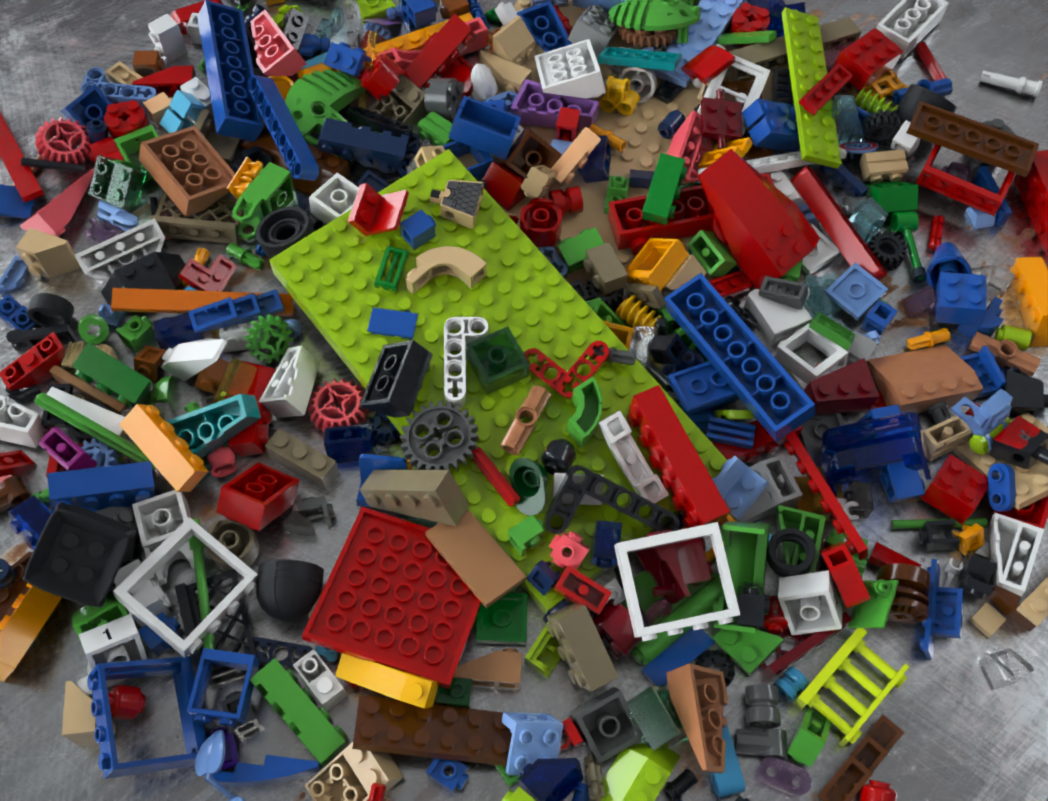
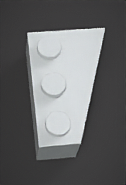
[259,346,320,418]
[989,512,1044,603]

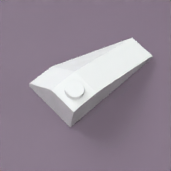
[161,338,227,381]

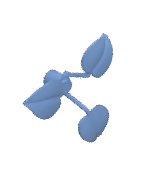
[195,729,245,801]

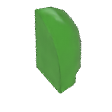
[150,375,175,410]

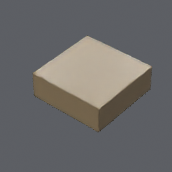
[969,602,1007,638]

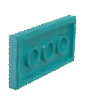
[597,47,682,71]

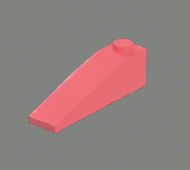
[250,10,307,76]
[20,169,96,237]

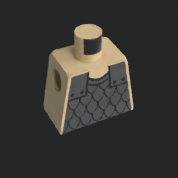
[430,180,484,229]

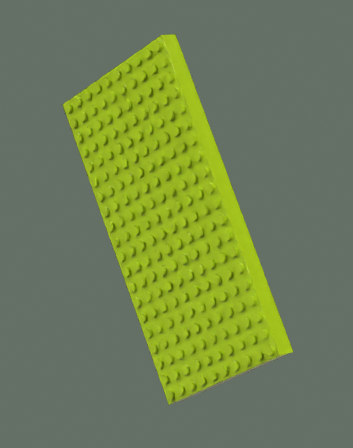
[269,149,727,616]

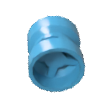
[773,666,809,703]

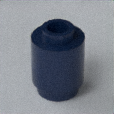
[658,110,686,139]
[86,119,108,144]

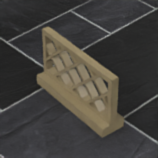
[150,193,244,244]

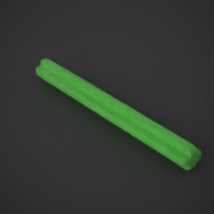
[34,393,156,471]

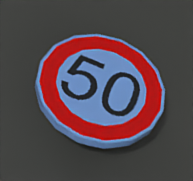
[839,141,879,159]

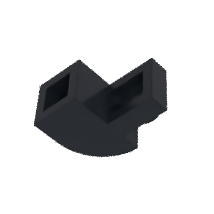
[957,550,997,599]

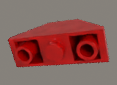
[0,332,65,391]
[819,541,871,608]

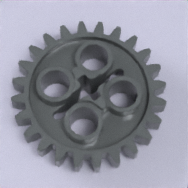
[400,400,479,472]

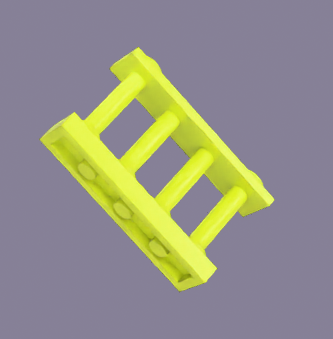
[793,628,909,747]

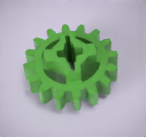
[244,314,294,363]

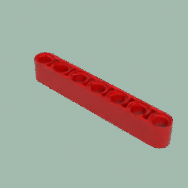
[791,166,887,281]

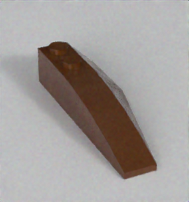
[239,132,351,196]

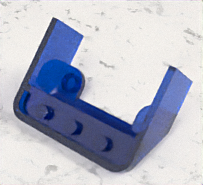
[822,412,931,497]

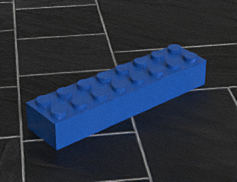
[197,0,264,142]
[664,273,815,442]

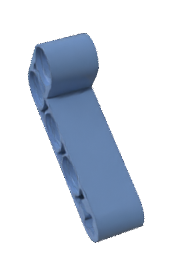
[81,67,157,113]

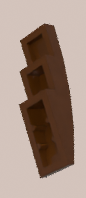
[817,714,905,801]

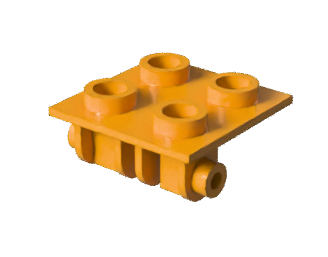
[227,157,263,200]

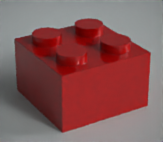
[920,454,988,525]

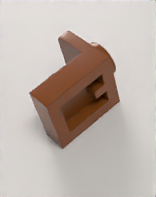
[133,345,167,382]

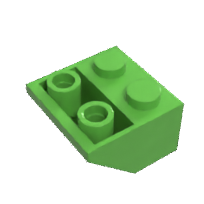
[71,590,139,644]

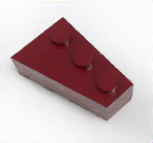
[804,358,879,415]

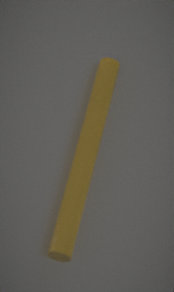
[358,31,377,109]

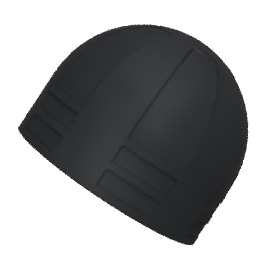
[898,84,957,125]
[256,207,315,259]
[256,559,324,621]

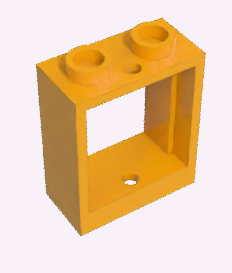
[626,238,689,292]

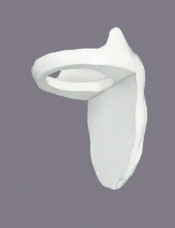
[471,63,499,101]

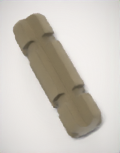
[584,753,605,801]

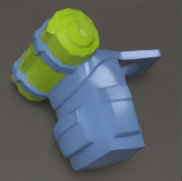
[951,389,1013,455]

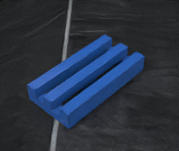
[706,417,756,449]

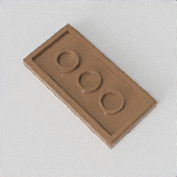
[426,509,526,608]

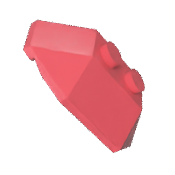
[667,110,713,183]

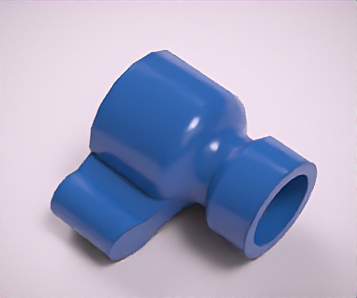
[300,33,330,57]

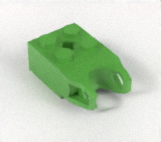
[232,162,297,241]

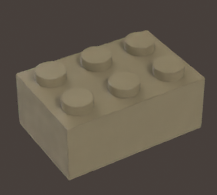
[546,603,619,692]

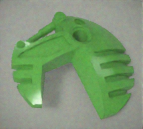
[609,0,701,44]
[285,70,378,159]

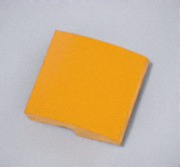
[698,137,753,169]

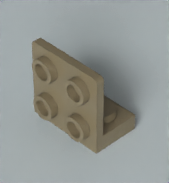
[194,109,241,162]

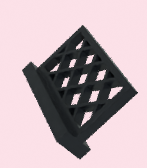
[175,569,259,684]

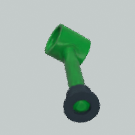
[891,211,927,284]

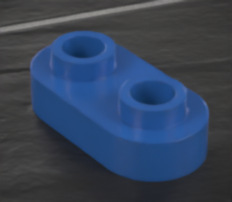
[988,463,1016,512]

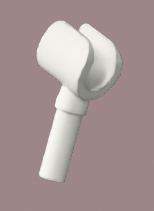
[943,558,964,588]

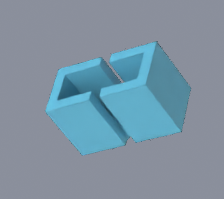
[159,90,206,133]

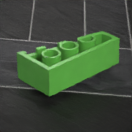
[250,658,348,768]

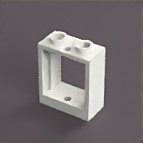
[776,323,848,385]

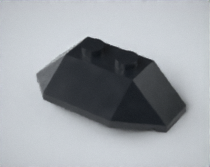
[101,251,186,305]

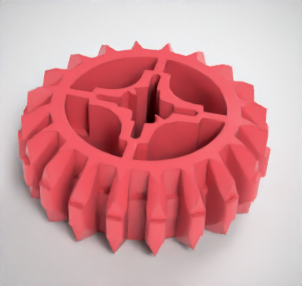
[35,117,91,165]
[307,378,369,437]

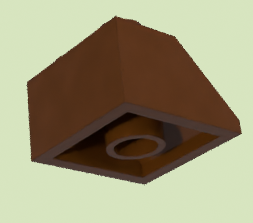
[503,126,562,178]

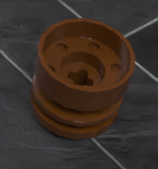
[876,564,931,623]

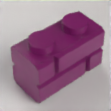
[38,426,97,471]

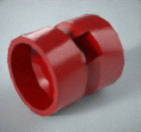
[549,186,583,216]

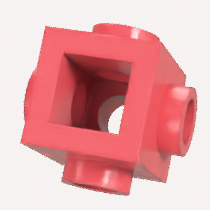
[549,530,589,570]

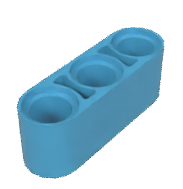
[710,725,746,798]

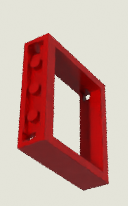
[916,144,1015,216]

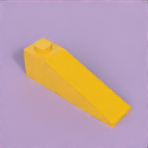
[335,653,438,709]

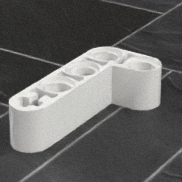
[444,317,488,408]

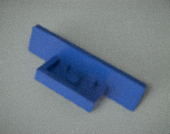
[920,559,964,659]

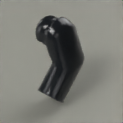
[5,384,42,402]

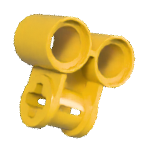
[599,75,640,116]

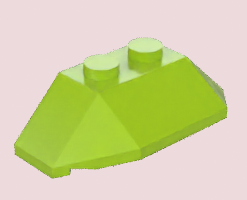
[601,741,681,801]

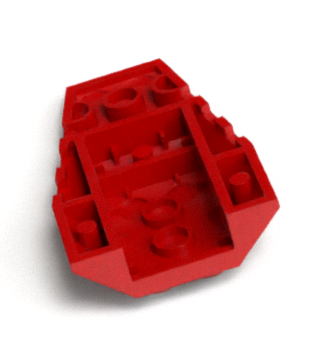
[698,149,820,289]

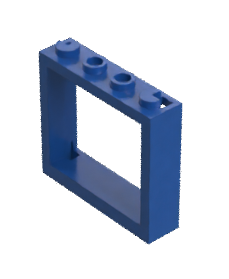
[87,656,206,779]

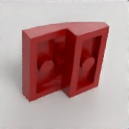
[681,45,736,84]

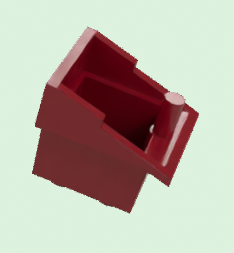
[635,530,712,606]

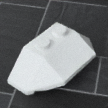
[75,218,165,282]

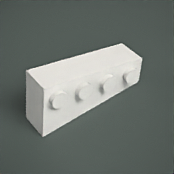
[0,395,47,448]

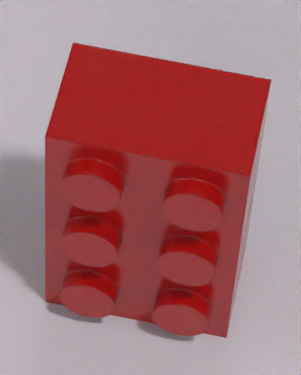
[832,28,904,91]
[216,462,300,531]

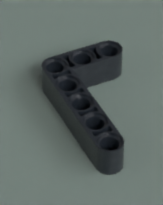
[544,465,679,534]

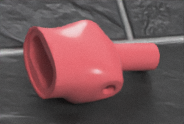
[207,444,236,477]

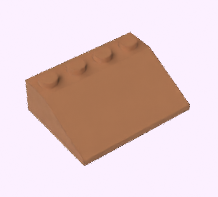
[139,126,235,217]
[866,345,984,416]

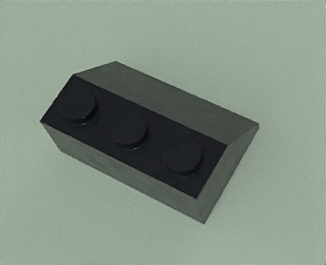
[359,340,433,418]

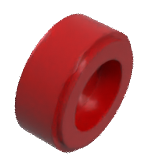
[630,237,649,256]

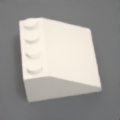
[534,39,606,99]

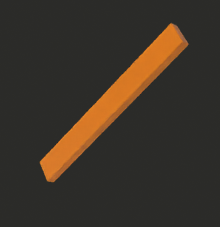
[111,288,293,317]

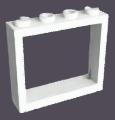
[113,517,258,658]
[614,522,740,641]

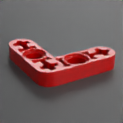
[522,341,610,400]

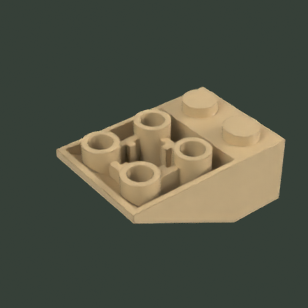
[304,742,404,801]

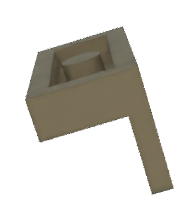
[624,283,675,309]

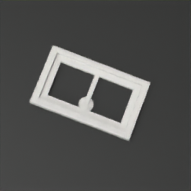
[697,55,771,135]

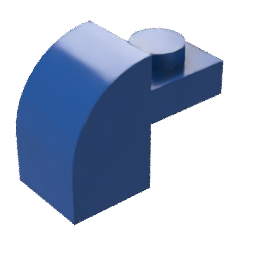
[956,296,1004,338]

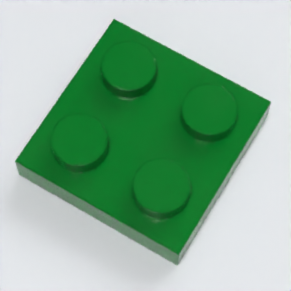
[476,593,528,645]

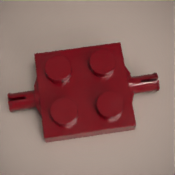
[701,88,743,149]

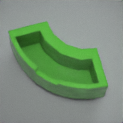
[567,376,602,448]

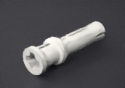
[979,70,1043,98]

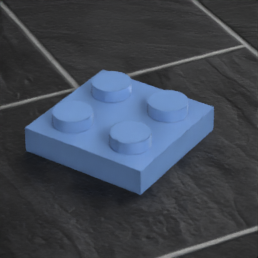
[825,262,888,321]

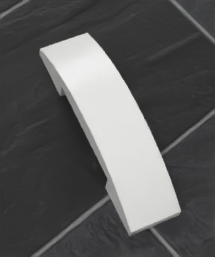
[599,411,669,507]

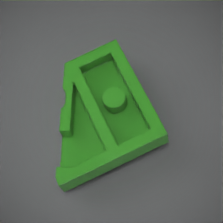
[713,629,784,676]

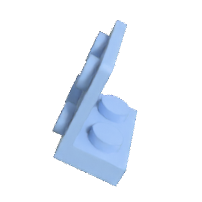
[712,456,769,520]
[502,712,563,776]

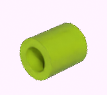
[994,324,1032,351]

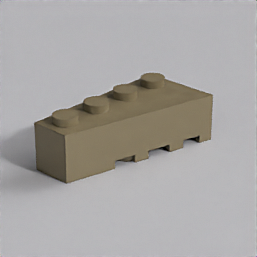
[359,470,469,526]

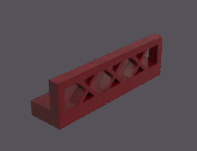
[759,612,852,681]

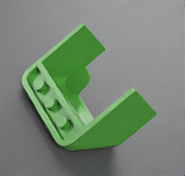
[713,521,770,633]

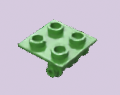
[848,579,899,628]

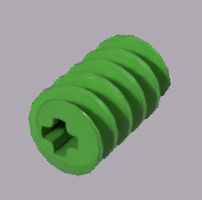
[78,314,109,344]

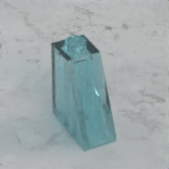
[831,95,865,143]

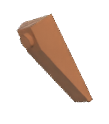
[666,663,728,774]

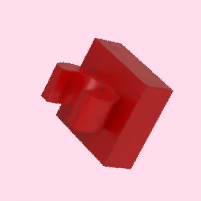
[560,717,586,751]

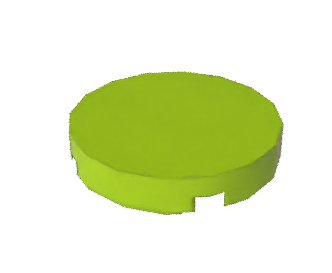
[715,409,757,420]

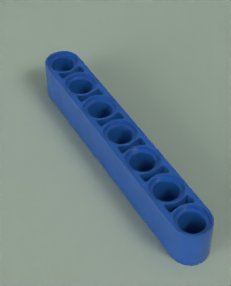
[248,75,319,181]

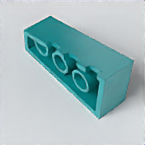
[166,394,261,459]

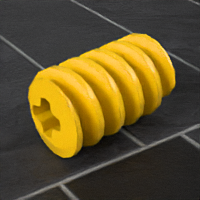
[616,295,662,341]

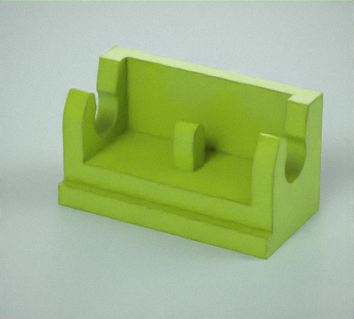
[525,621,561,679]

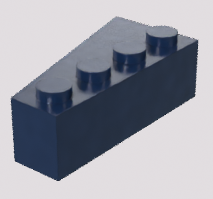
[316,118,409,174]

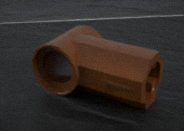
[0,475,31,513]

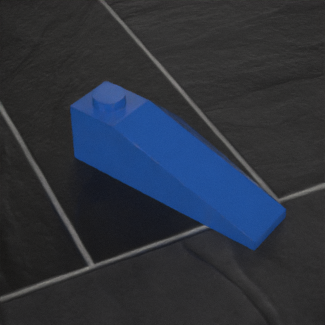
[517,1,572,52]

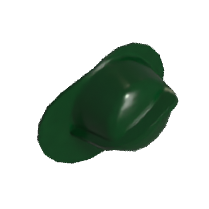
[509,457,548,516]

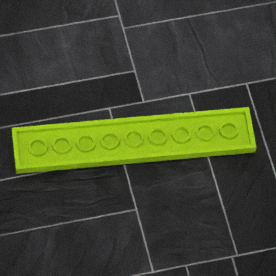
[782,7,842,169]

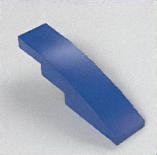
[188,289,285,333]
[205,755,322,787]

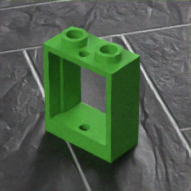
[114,124,159,185]

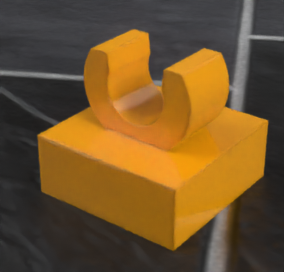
[953,523,984,556]

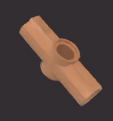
[968,331,1041,377]
[500,385,551,456]

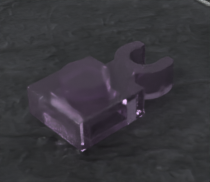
[82,219,123,243]

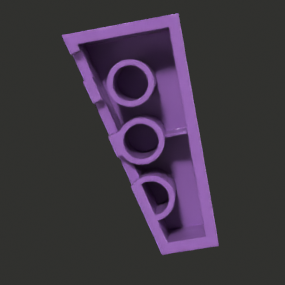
[511,79,599,131]

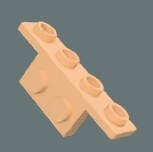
[542,127,601,199]

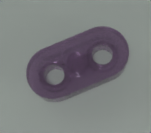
[758,757,812,797]

